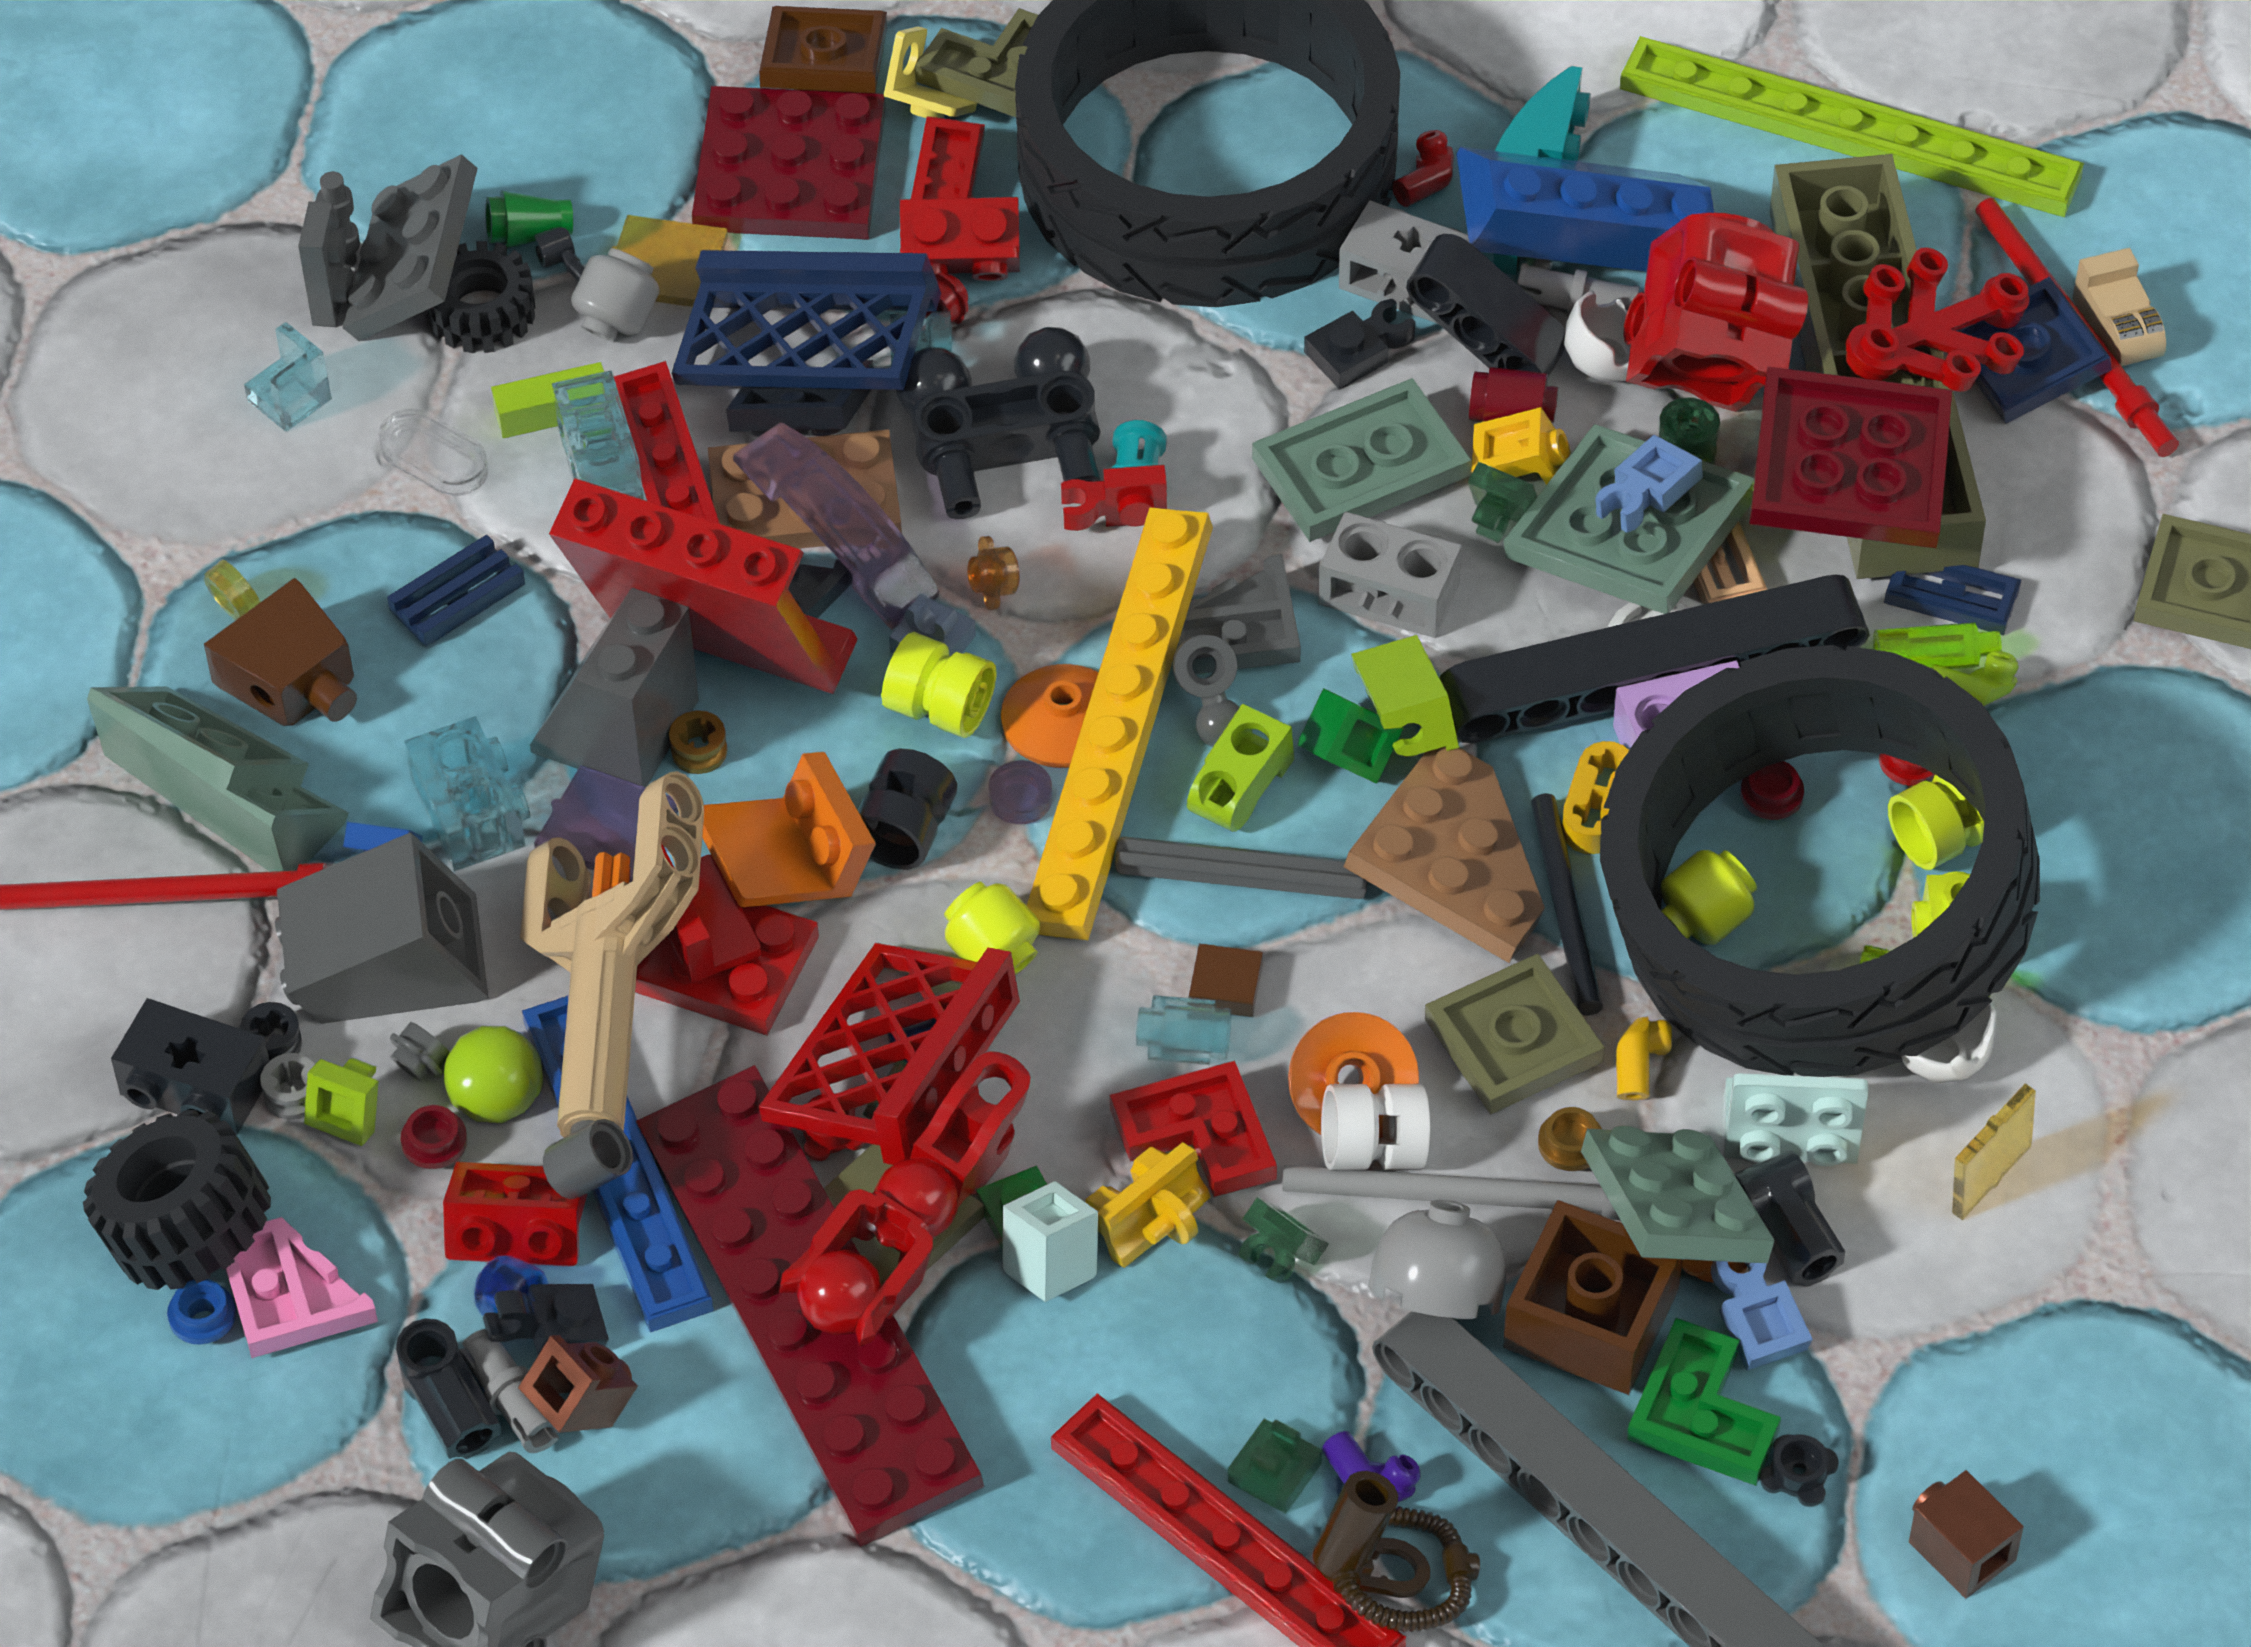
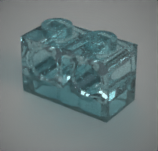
[552,370,644,500]
[404,716,531,872]

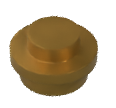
[1538,1107,1602,1171]

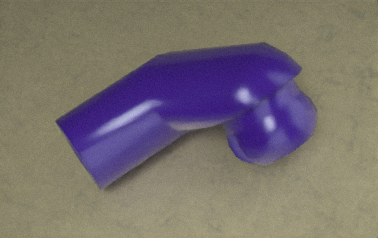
[1322,1431,1421,1503]

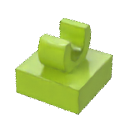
[304,1058,379,1146]

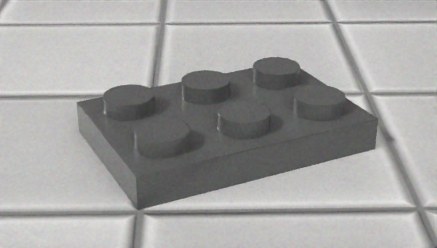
[343,154,478,341]

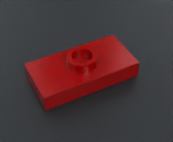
[911,116,985,199]

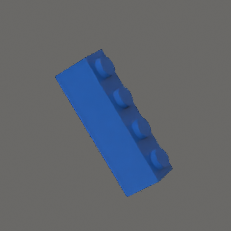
[1456,147,1714,272]

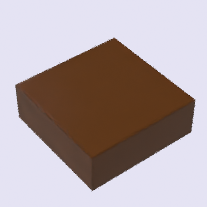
[1188,943,1263,1017]

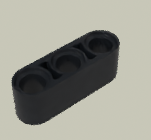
[1406,233,1566,377]

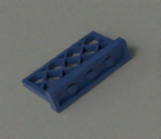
[671,250,941,390]

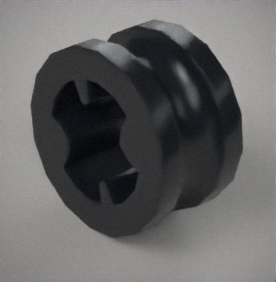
[240,1002,303,1060]

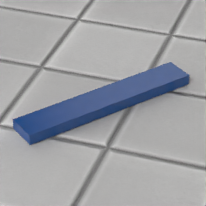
[522,995,714,1333]

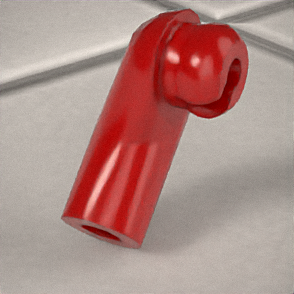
[1392,130,1454,207]

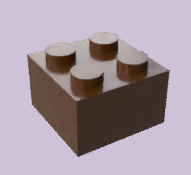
[1503,1200,1683,1395]

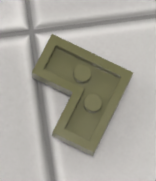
[915,8,1038,117]

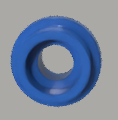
[167,1279,236,1345]

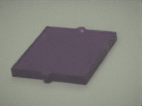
[534,765,678,883]

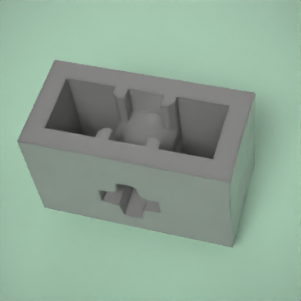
[1339,201,1469,324]

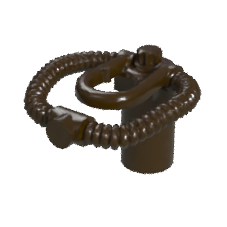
[1313,1471,1480,1632]

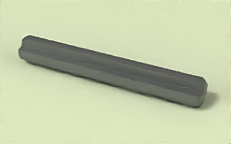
[1115,836,1368,899]

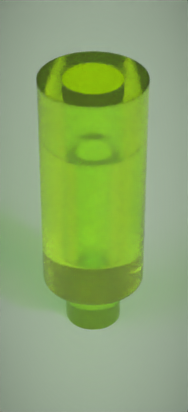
[1873,622,2002,669]

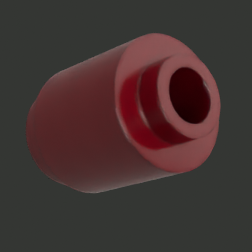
[1469,367,1558,423]

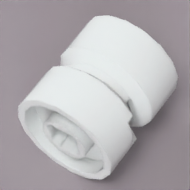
[1321,1084,1430,1170]

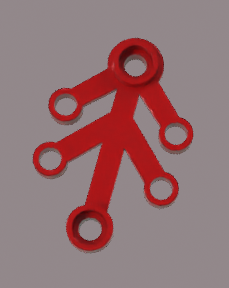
[1846,247,2029,392]

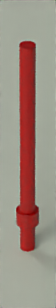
[1975,198,2179,457]
[0,863,328,910]

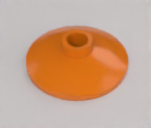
[1001,664,1099,768]
[1288,1012,1419,1138]

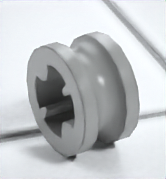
[260,1053,315,1120]

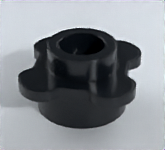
[1760,1434,1839,1507]

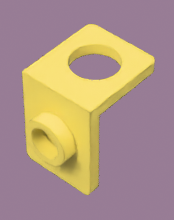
[884,26,977,118]

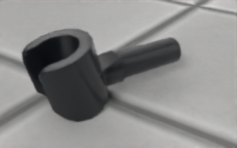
[534,227,585,282]

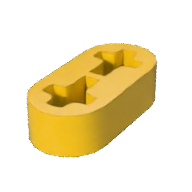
[1562,741,1629,854]

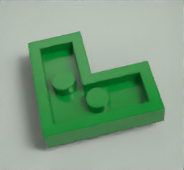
[1627,1318,1781,1486]

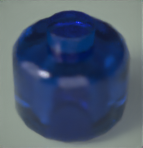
[474,1255,549,1316]

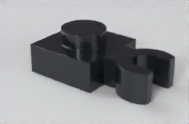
[1304,299,1416,390]

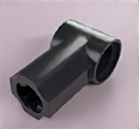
[1734,1151,1846,1287]
[396,1318,502,1459]

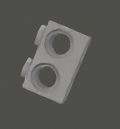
[1319,511,1462,638]

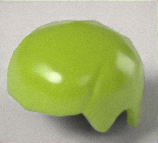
[444,1026,543,1123]

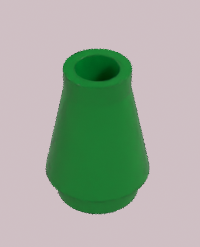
[485,190,573,249]

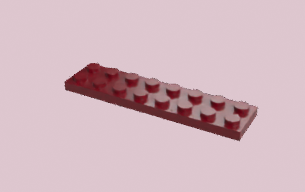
[636,1065,985,1547]

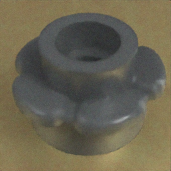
[390,1022,450,1081]

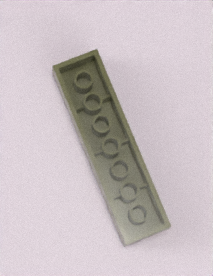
[1769,154,1986,579]

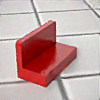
[661,844,761,983]

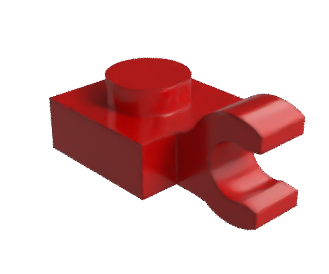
[1061,465,1167,531]

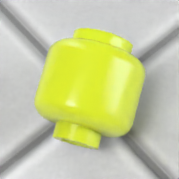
[1660,850,1757,945]
[944,881,1040,975]

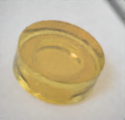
[204,560,260,620]

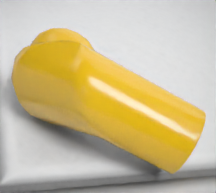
[1616,1016,1672,1101]

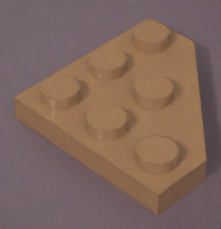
[1344,747,1545,963]

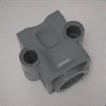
[370,1451,604,1647]

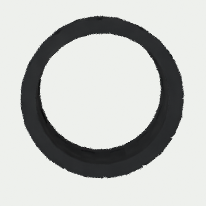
[1015,0,1400,307]
[1600,645,2040,1077]

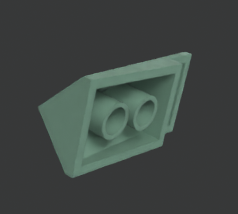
[87,686,349,872]

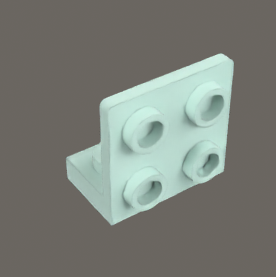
[1724,1073,1868,1166]

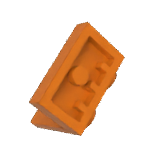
[702,752,876,907]

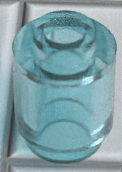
[1136,995,1232,1065]

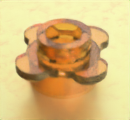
[967,536,1020,610]

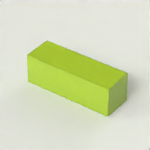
[491,362,613,439]

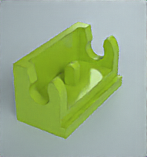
[1351,635,1459,756]

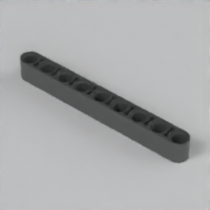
[1372,1311,1825,1647]

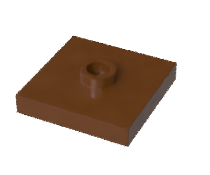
[759,6,887,93]

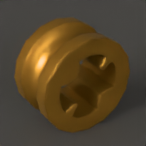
[669,710,728,774]

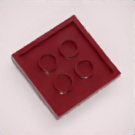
[691,86,886,240]
[1749,366,1953,549]

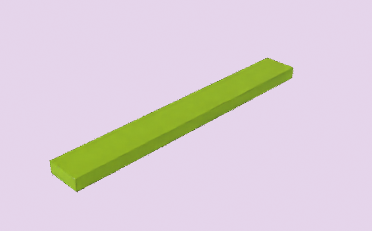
[1620,36,2084,218]

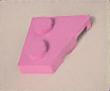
[225,1217,378,1358]

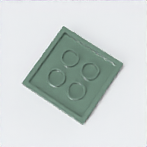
[1504,424,1754,614]

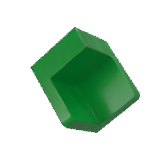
[1298,688,1404,784]

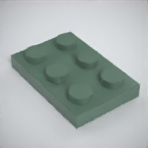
[1252,378,1472,542]
[1581,1126,1774,1264]

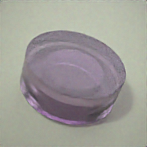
[988,760,1052,824]

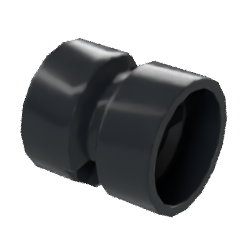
[857,748,958,870]

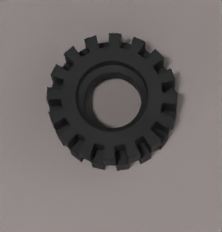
[428,241,536,353]

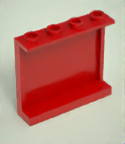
[549,478,858,694]

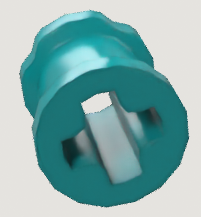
[1112,420,1167,468]

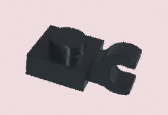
[483,1284,609,1355]

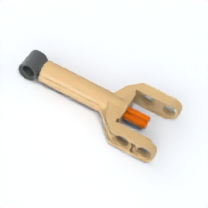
[520,771,704,1199]

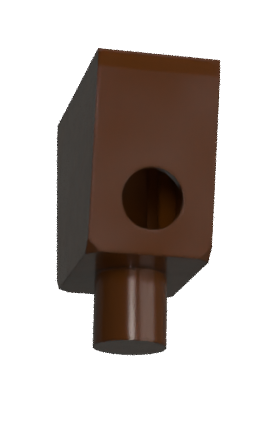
[204,578,357,726]

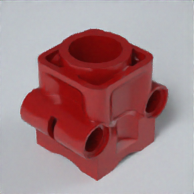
[1623,213,1808,412]

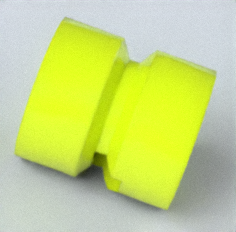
[881,632,997,738]
[1888,775,1984,871]

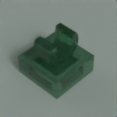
[1468,462,1537,543]
[1239,1197,1330,1283]
[1228,1418,1322,1514]

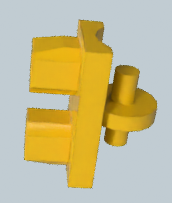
[1085,1142,1211,1268]

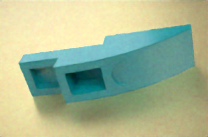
[1493,66,1591,275]

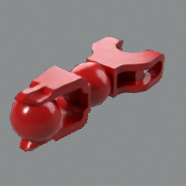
[779,1051,1031,1347]

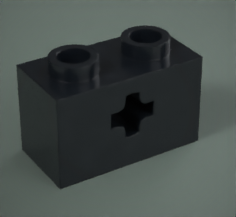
[111,998,270,1135]

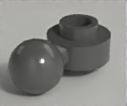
[1172,634,1240,747]

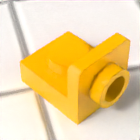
[1471,407,1571,486]

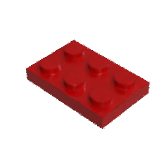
[635,905,819,1036]

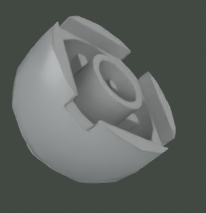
[1368,1200,1507,1319]

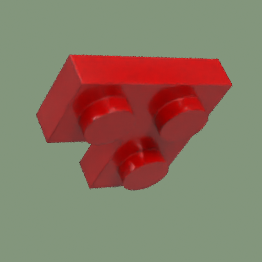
[1109,1060,1277,1197]

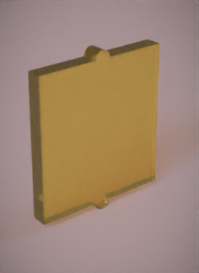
[611,215,728,307]
[1952,1083,2036,1220]

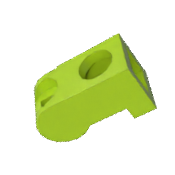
[1187,704,1295,832]

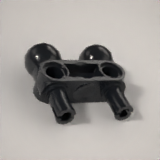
[896,327,1101,519]

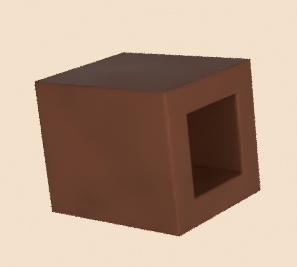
[1909,1470,2024,1599]

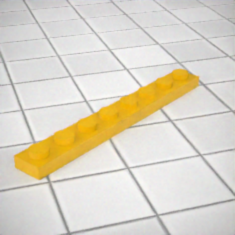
[1027,508,1213,940]

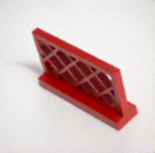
[759,943,1020,1165]

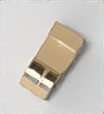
[2072,247,2166,366]

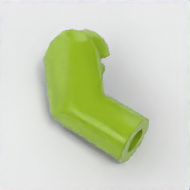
[1933,651,2019,706]

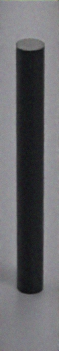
[1531,793,1603,1016]

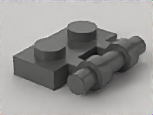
[298,171,360,327]

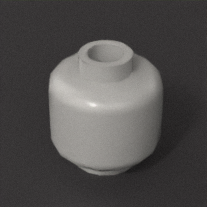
[571,248,660,342]

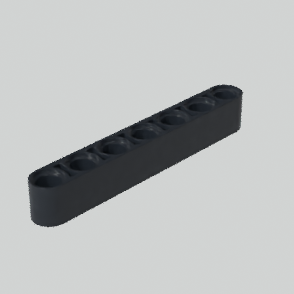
[1439,574,1870,744]

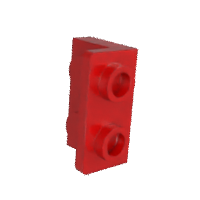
[900,197,1020,281]
[443,1162,588,1266]

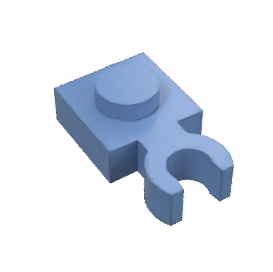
[1595,435,1703,533]
[1711,1261,1813,1371]

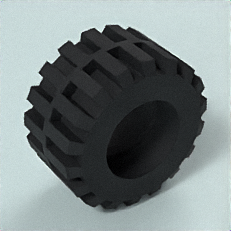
[83,1110,271,1290]

